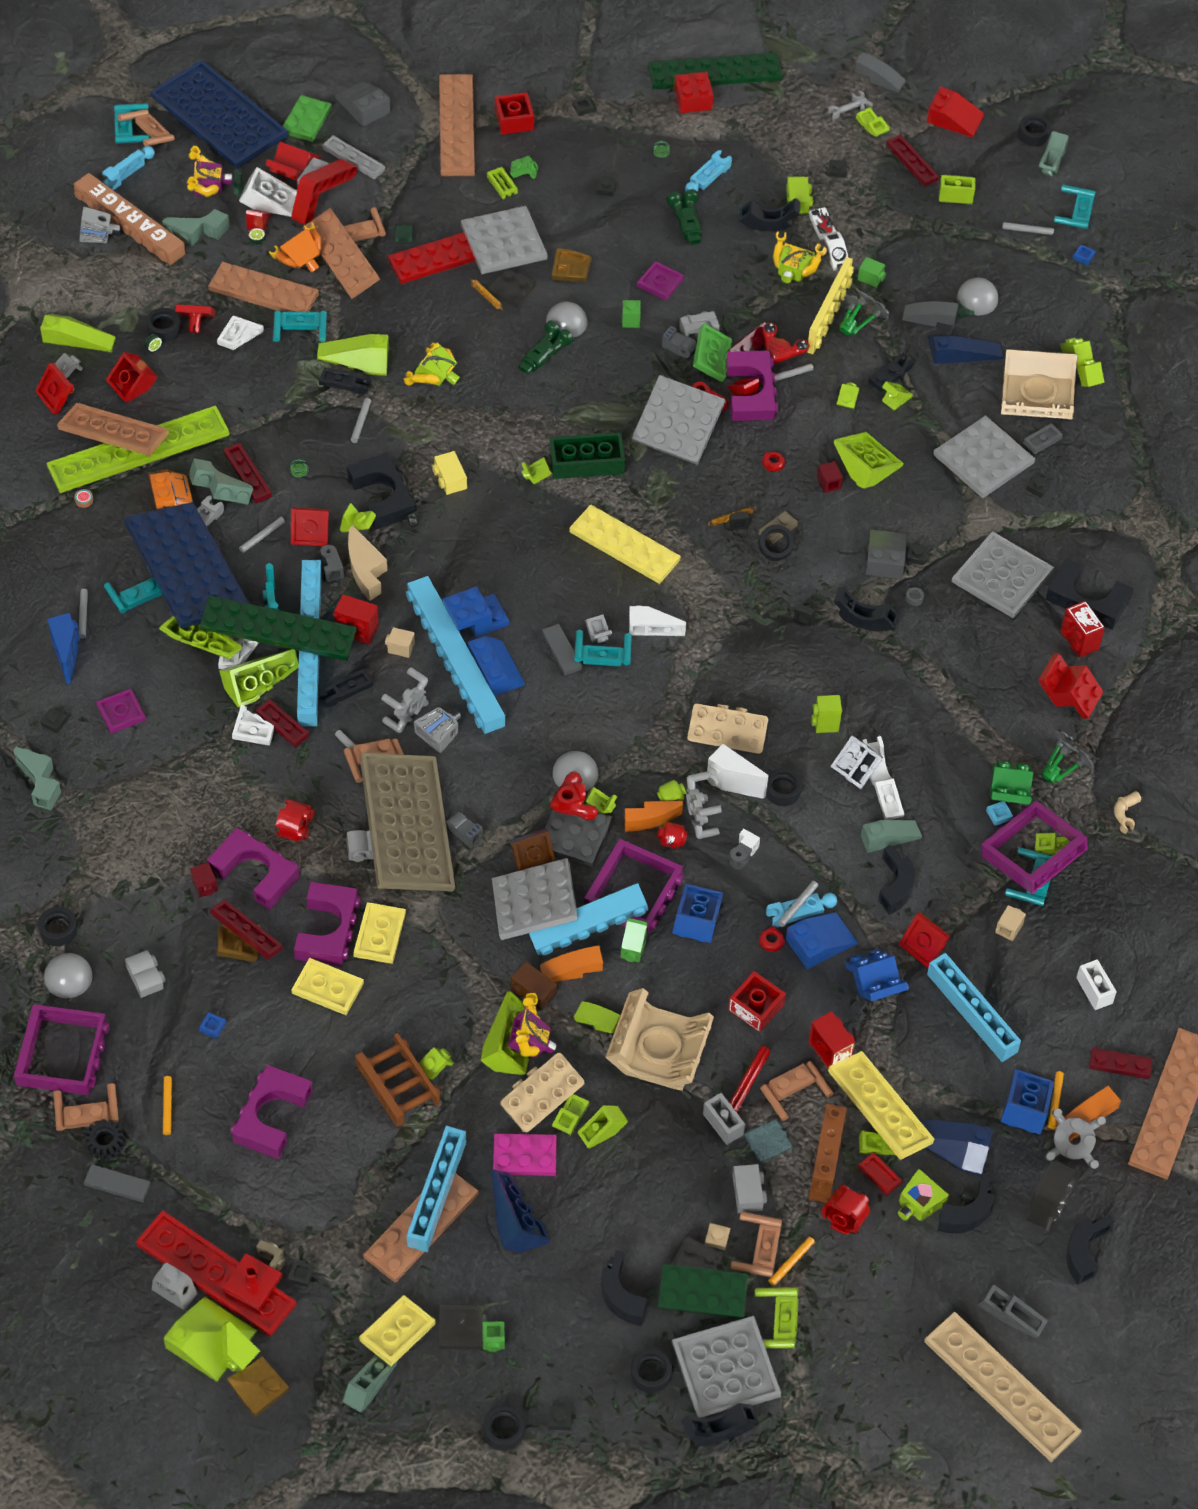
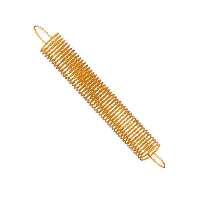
[470,279,503,310]
[708,507,757,526]

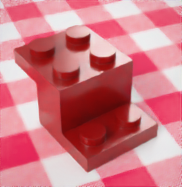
[265,142,321,181]
[1038,653,1104,719]

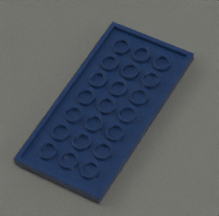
[150,60,288,168]
[124,502,249,628]

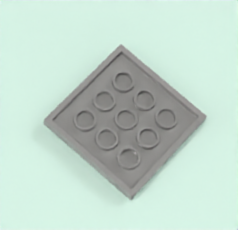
[461,206,547,274]
[631,375,726,465]
[933,416,1035,498]
[952,531,1054,618]
[492,858,578,940]
[672,1316,781,1418]

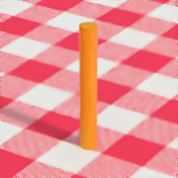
[1048,1071,1064,1129]
[163,1076,172,1135]
[768,1236,815,1286]

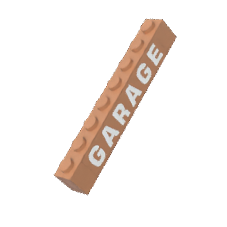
[74,173,185,265]

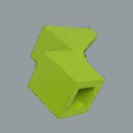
[1060,338,1105,387]

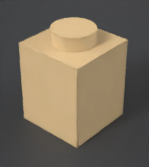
[385,627,415,658]
[995,905,1026,941]

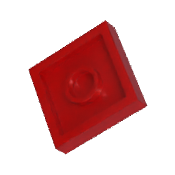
[176,305,216,333]
[35,363,74,414]
[291,507,329,546]
[898,913,951,968]
[223,1254,282,1311]

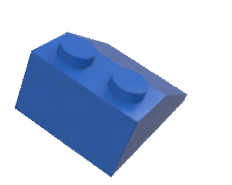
[47,613,80,684]
[672,883,723,943]
[786,913,857,969]
[1001,1069,1054,1135]

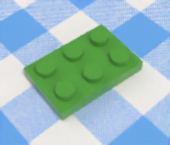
[283,95,332,142]
[693,323,732,382]

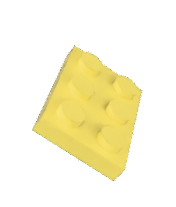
[354,902,406,964]
[292,958,364,1015]
[359,1295,435,1366]

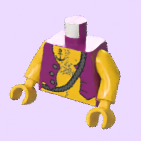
[187,146,233,197]
[508,993,556,1058]

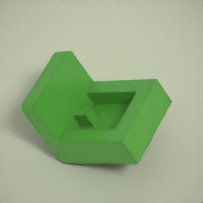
[510,156,538,179]
[483,1322,505,1352]

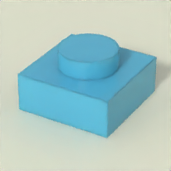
[986,801,1013,826]

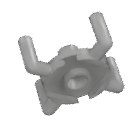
[381,667,429,733]
[685,771,722,839]
[1045,1109,1106,1169]

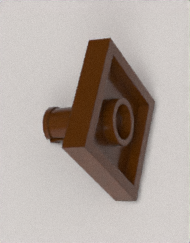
[510,828,555,871]

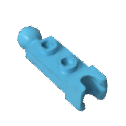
[102,146,155,190]
[685,150,732,191]
[766,893,837,929]

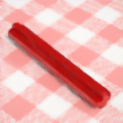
[729,1046,770,1113]

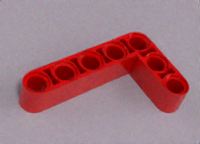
[291,159,357,225]

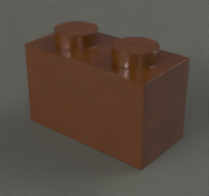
[510,962,557,1010]

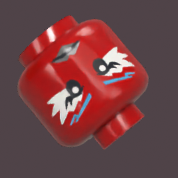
[657,822,687,849]

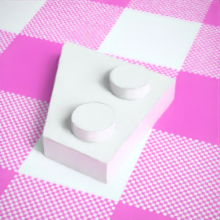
[217,316,264,350]
[218,635,260,669]
[232,705,274,746]

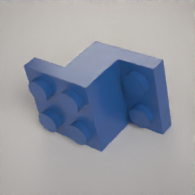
[443,587,509,638]
[845,949,909,1001]

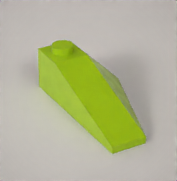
[40,314,116,352]
[317,334,389,376]
[160,615,242,659]
[219,649,299,707]
[481,991,529,1075]

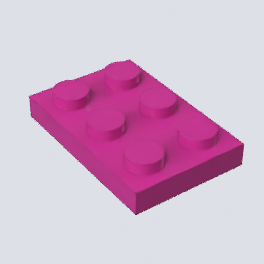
[493,1134,556,1176]

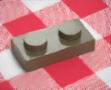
[759,511,798,545]

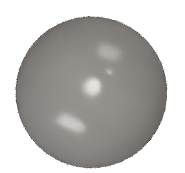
[957,277,998,315]
[546,301,587,338]
[552,751,598,791]
[44,953,93,998]

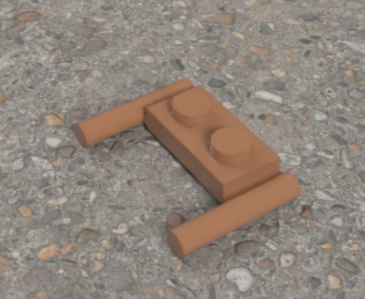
[118,109,174,146]
[344,207,386,241]
[344,739,404,783]
[760,1061,834,1121]
[53,1083,119,1131]
[730,1212,782,1277]

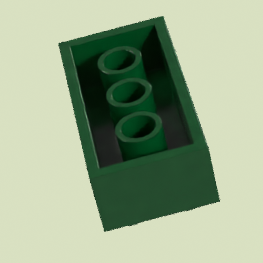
[549,432,625,479]
[658,1264,748,1319]

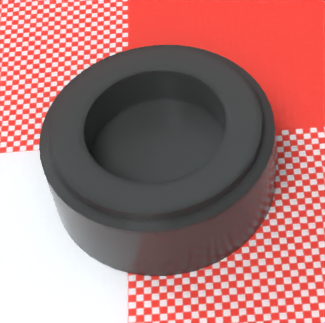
[905,587,924,606]

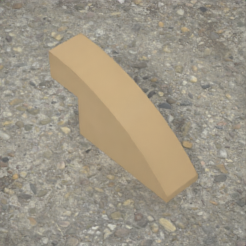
[348,525,387,601]

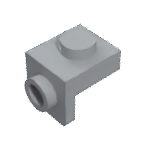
[55,353,83,378]
[585,614,612,643]

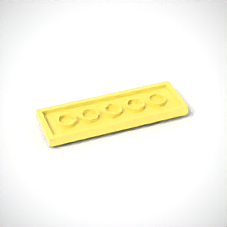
[807,257,854,354]
[569,505,681,584]
[828,1051,934,1160]

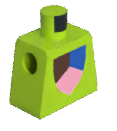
[898,1169,949,1221]

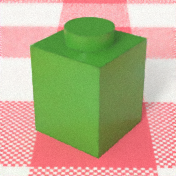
[858,257,886,287]
[622,300,640,328]

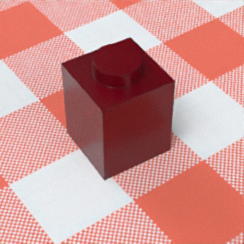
[817,461,843,493]
[190,862,218,898]

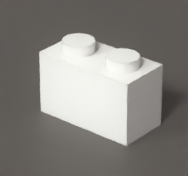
[1076,959,1116,1010]

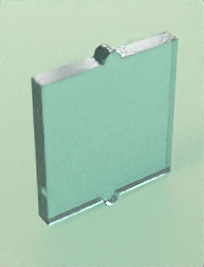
[744,1120,793,1163]

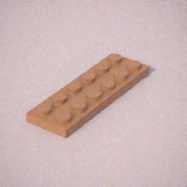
[302,208,380,299]
[208,262,319,312]
[57,403,169,456]
[363,1173,479,1283]

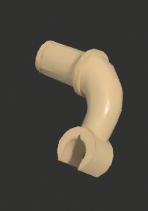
[1114,791,1141,834]

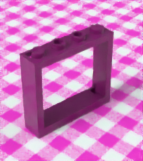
[981,801,1088,894]
[584,839,684,937]
[14,1004,109,1095]

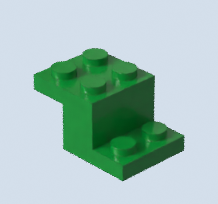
[990,760,1033,805]

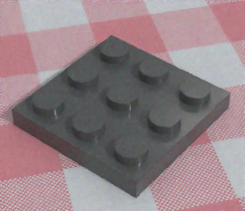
[545,810,612,867]

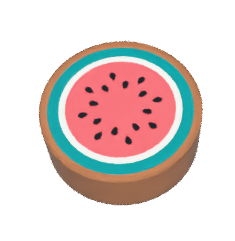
[74,489,93,508]

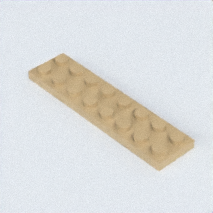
[924,1312,1082,1462]

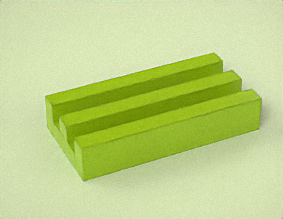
[487,167,518,199]

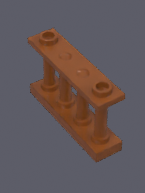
[355,1033,441,1127]
[809,1104,847,1203]

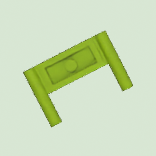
[755,1287,798,1348]

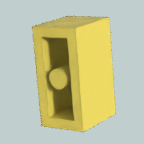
[432,451,467,495]

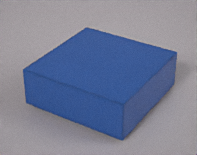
[1073,244,1096,266]
[199,1012,227,1039]

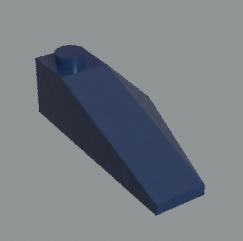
[928,334,1003,364]
[918,1118,993,1176]
[492,1169,550,1253]

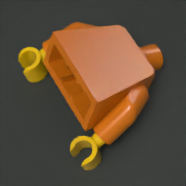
[269,222,321,273]

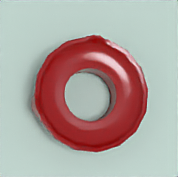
[762,452,785,472]
[759,926,785,952]

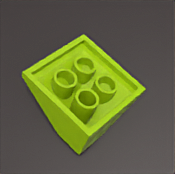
[833,432,904,489]
[164,1297,256,1382]

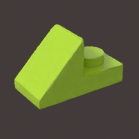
[882,381,913,410]
[340,503,376,532]

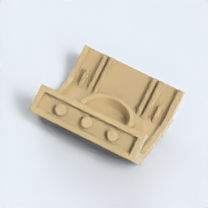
[1001,349,1078,419]
[606,988,714,1091]

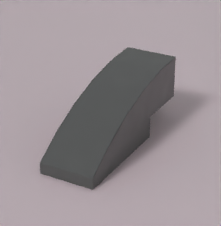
[854,52,906,93]
[902,301,958,327]
[977,1284,1048,1338]

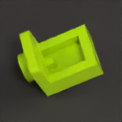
[837,382,860,409]
[521,457,552,484]
[583,787,617,814]
[418,1047,454,1080]

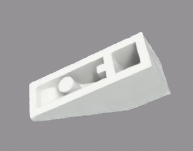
[629,605,686,636]

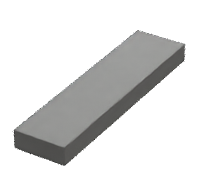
[322,136,385,180]

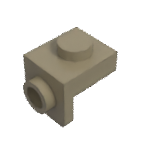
[256,1240,285,1271]

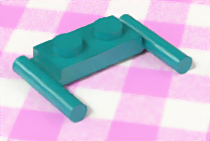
[114,103,150,143]
[1054,184,1096,229]
[273,311,327,342]
[263,563,279,610]
[104,567,162,614]
[574,630,632,666]
[1005,847,1052,906]

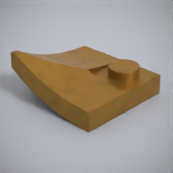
[552,248,592,282]
[216,925,260,962]
[227,1357,289,1417]

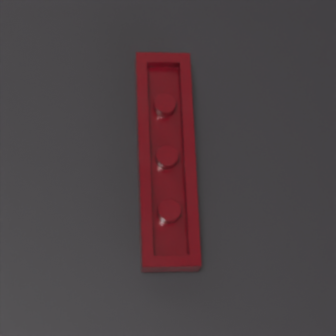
[886,134,939,187]
[223,443,272,504]
[210,899,283,960]

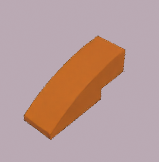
[624,801,683,832]
[540,945,603,982]
[1056,1085,1121,1141]

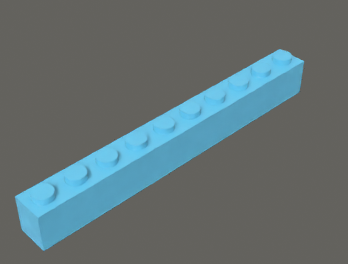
[297,560,322,727]
[406,576,505,734]

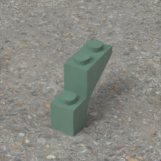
[1039,131,1069,176]
[162,209,230,246]
[189,459,253,504]
[14,747,61,811]

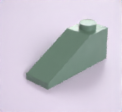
[861,820,922,853]
[343,1355,399,1412]

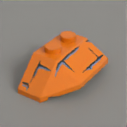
[148,469,193,510]

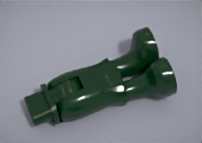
[666,189,702,245]
[518,320,574,375]

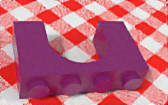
[726,351,778,421]
[207,828,299,910]
[294,882,361,967]
[231,1065,313,1159]

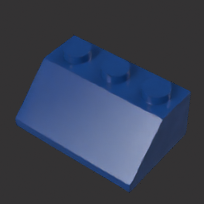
[468,636,525,696]

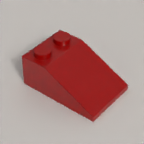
[927,87,985,138]

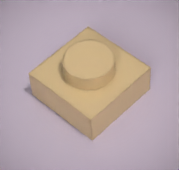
[705,1223,730,1250]

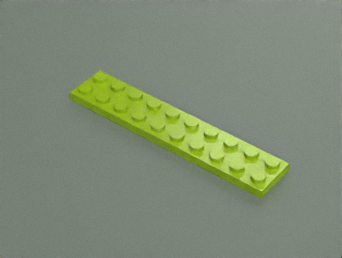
[46,405,229,493]

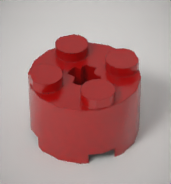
[275,799,315,843]
[821,1185,870,1235]

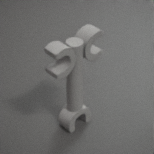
[828,91,873,119]

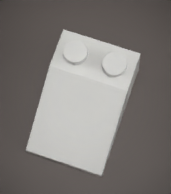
[239,167,297,216]
[707,744,769,799]

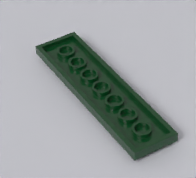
[648,52,783,90]
[200,596,357,661]

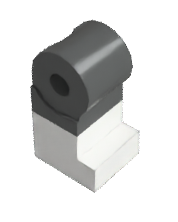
[729,829,760,869]

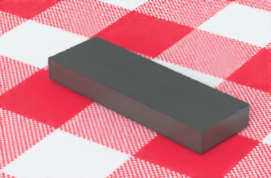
[542,624,582,676]
[84,1164,151,1203]

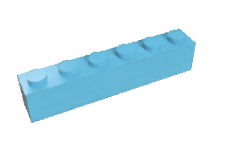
[529,883,648,955]
[927,953,1021,1062]
[406,1126,466,1252]

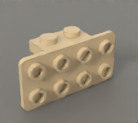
[688,704,768,754]
[500,1053,584,1133]

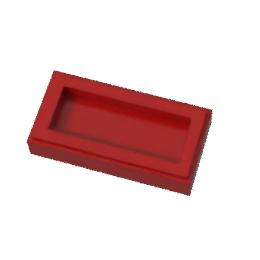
[858,1152,902,1196]

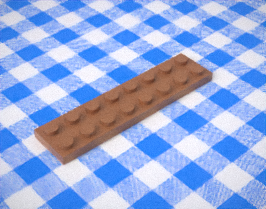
[439,74,475,176]
[1128,1028,1198,1179]

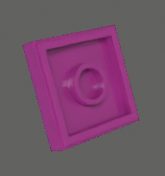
[637,261,685,301]
[96,688,146,734]

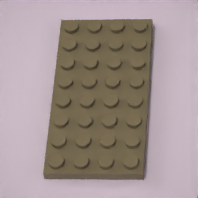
[360,752,455,892]

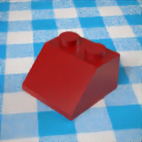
[106,352,158,402]

